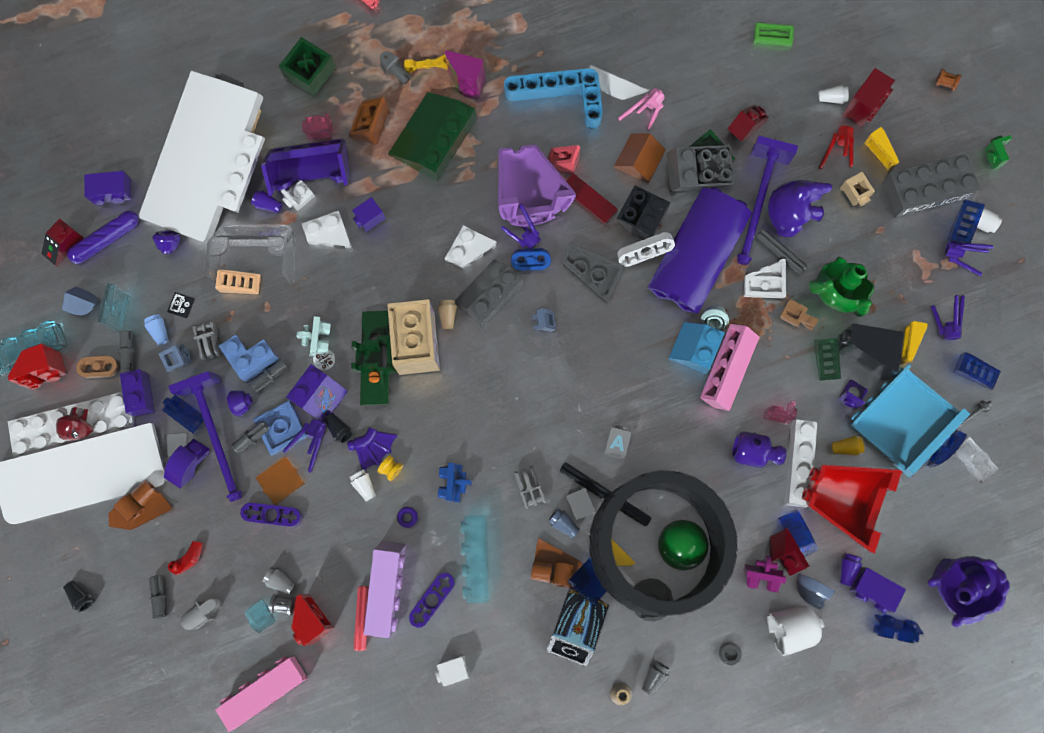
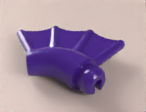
[347,427,397,470]

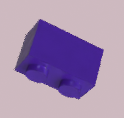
[84,171,131,205]
[120,369,155,417]
[850,567,906,614]

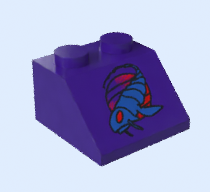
[286,364,348,424]

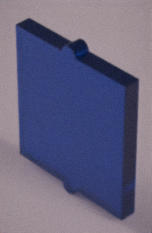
[567,558,607,605]

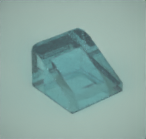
[245,599,276,633]

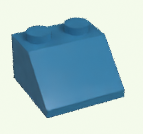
[669,322,725,374]

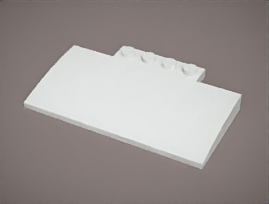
[138,71,265,244]

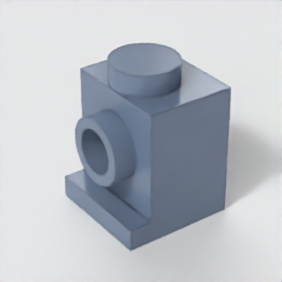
[158,344,192,372]

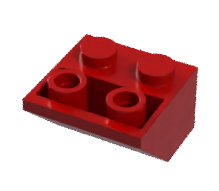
[8,343,67,389]

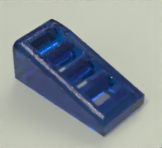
[948,199,985,244]
[953,352,1001,390]

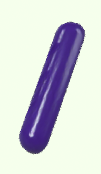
[67,211,139,264]

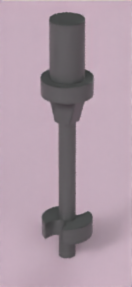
[951,400,992,435]

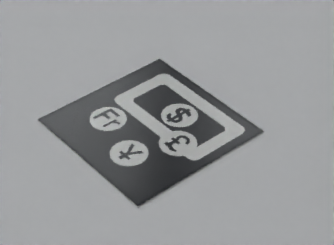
[167,292,195,318]

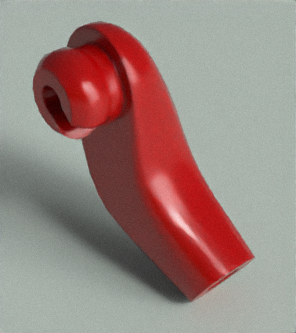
[168,541,203,575]

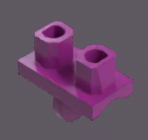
[744,555,786,593]

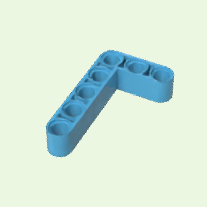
[504,68,603,129]

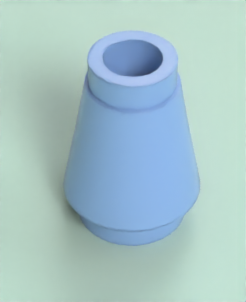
[144,314,169,345]

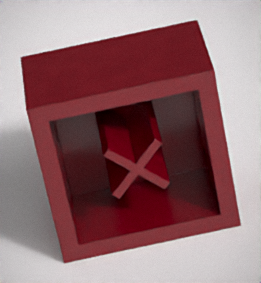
[842,68,895,128]

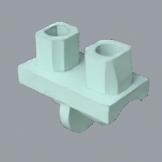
[296,316,331,357]

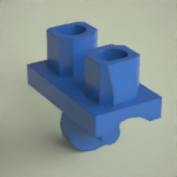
[438,463,472,503]

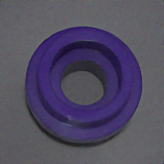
[397,507,418,528]

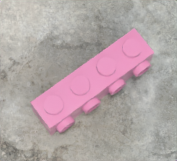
[700,324,759,411]
[215,656,308,732]

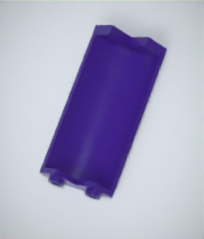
[647,187,752,314]

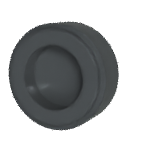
[719,643,742,665]

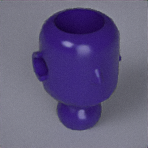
[732,431,787,468]

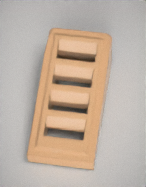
[215,270,261,295]

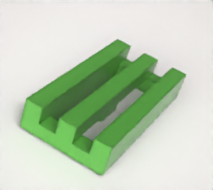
[753,22,794,46]

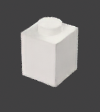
[435,655,470,687]

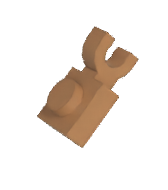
[780,299,819,330]

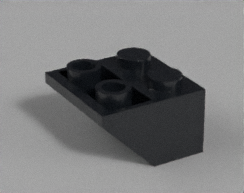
[616,185,670,240]

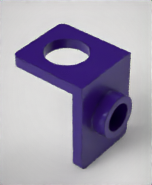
[838,379,868,410]

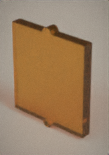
[256,457,305,505]

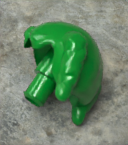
[809,256,875,317]

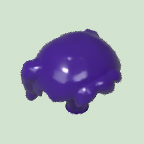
[768,180,832,237]
[928,556,1010,627]

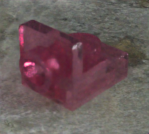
[763,401,797,425]

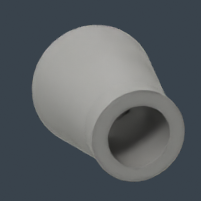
[262,567,296,595]

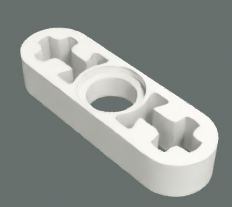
[617,232,675,267]

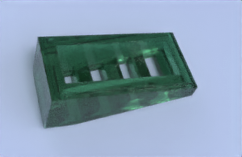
[814,338,841,381]

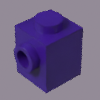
[352,197,386,232]

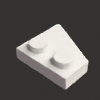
[302,211,352,248]
[445,225,497,270]
[744,259,786,298]

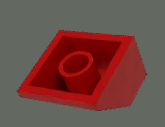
[291,594,334,646]

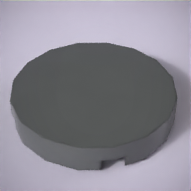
[634,578,673,622]

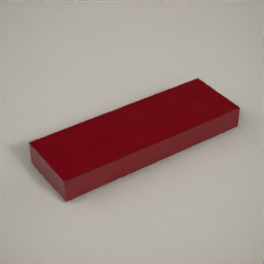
[566,173,618,225]

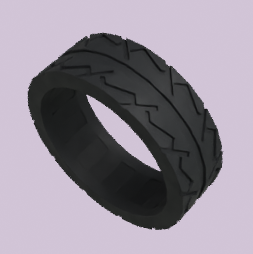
[589,470,737,616]

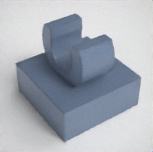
[532,308,556,332]

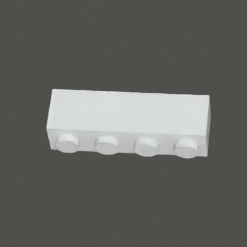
[783,419,817,508]

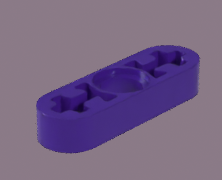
[240,503,303,527]
[409,573,455,628]

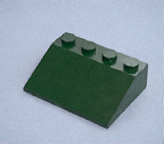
[388,92,477,182]

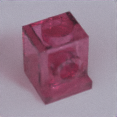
[302,113,332,140]

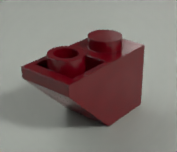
[727,105,769,142]

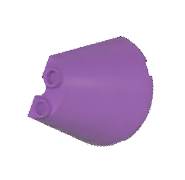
[498,144,576,227]

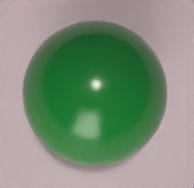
[658,520,709,571]

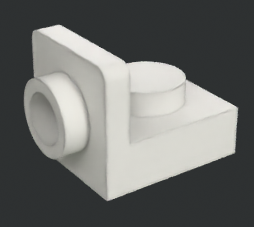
[281,180,315,211]

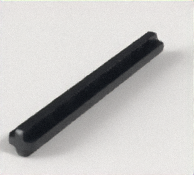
[560,462,652,527]

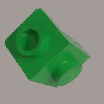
[985,135,1012,169]

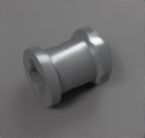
[269,594,295,616]

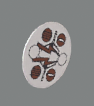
[313,350,335,370]

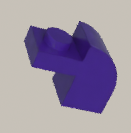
[164,439,210,489]

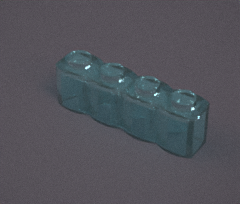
[0,320,68,376]

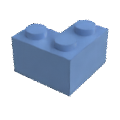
[219,335,280,383]

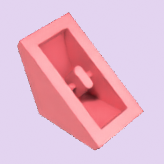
[547,145,580,175]

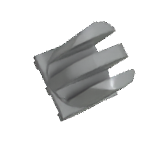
[193,320,221,361]
[513,466,546,509]
[180,599,223,630]

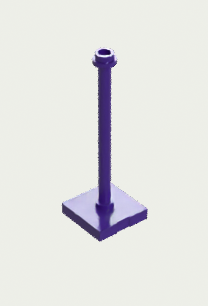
[736,136,798,265]
[168,371,242,502]

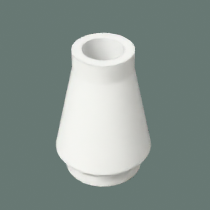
[819,84,849,104]
[349,469,376,502]

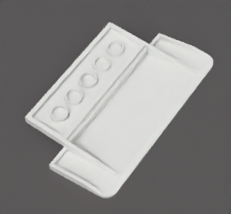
[0,392,166,524]

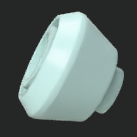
[701,305,729,330]

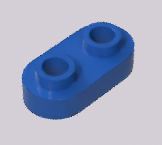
[511,248,551,271]

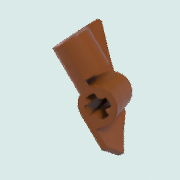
[108,480,173,530]
[531,539,591,591]

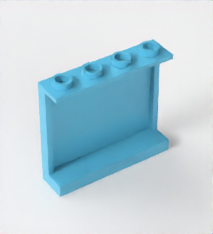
[850,364,970,478]

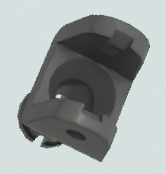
[380,51,412,85]

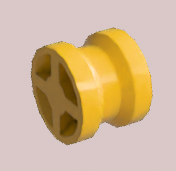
[377,455,403,482]

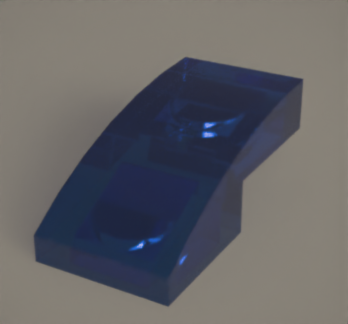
[927,431,967,468]
[778,509,819,557]

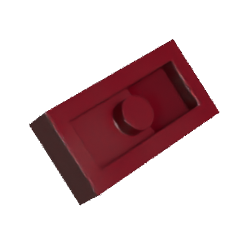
[770,528,810,576]

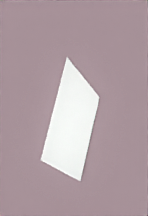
[586,65,649,100]

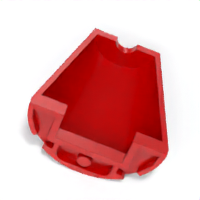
[802,465,903,554]

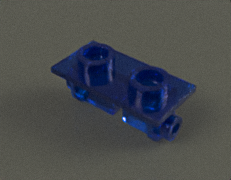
[162,395,204,434]
[873,614,924,644]

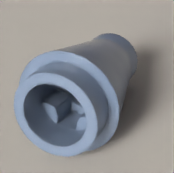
[548,508,580,538]

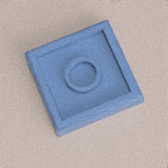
[253,400,308,456]

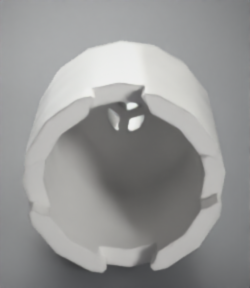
[767,605,824,656]

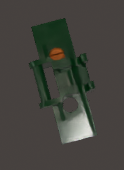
[351,310,397,406]

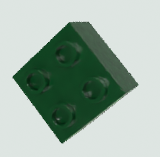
[279,37,337,96]

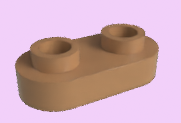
[76,356,120,378]

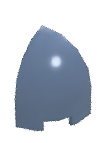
[62,287,97,316]
[796,574,835,610]

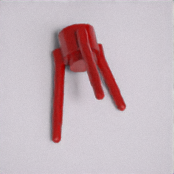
[819,126,854,169]

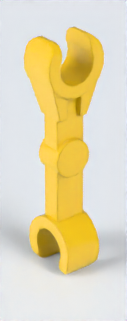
[404,55,448,73]

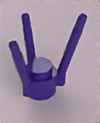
[501,204,542,249]
[944,241,994,276]
[931,295,965,340]
[283,419,327,473]

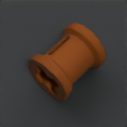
[934,68,961,92]

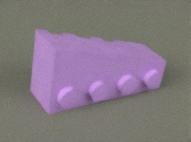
[364,541,406,638]

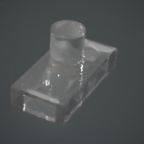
[951,437,999,483]

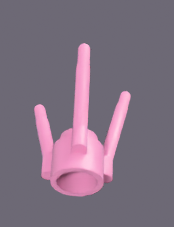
[618,88,665,130]

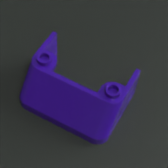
[261,139,350,196]

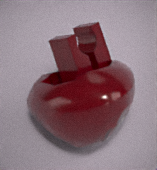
[56,407,94,441]

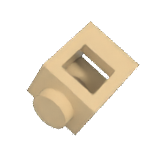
[840,172,875,206]

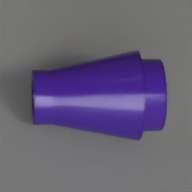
[251,190,283,213]
[839,553,863,586]

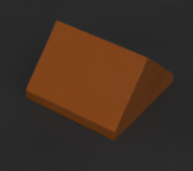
[348,97,389,145]
[614,133,666,184]

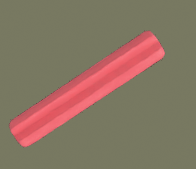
[354,586,369,651]

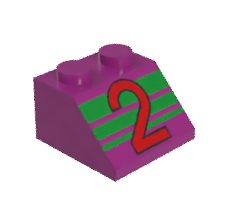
[445,50,486,99]

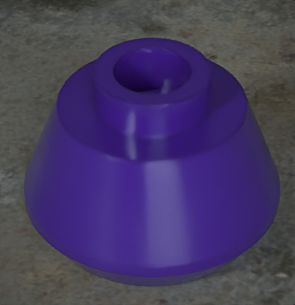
[152,231,181,254]
[227,390,253,417]

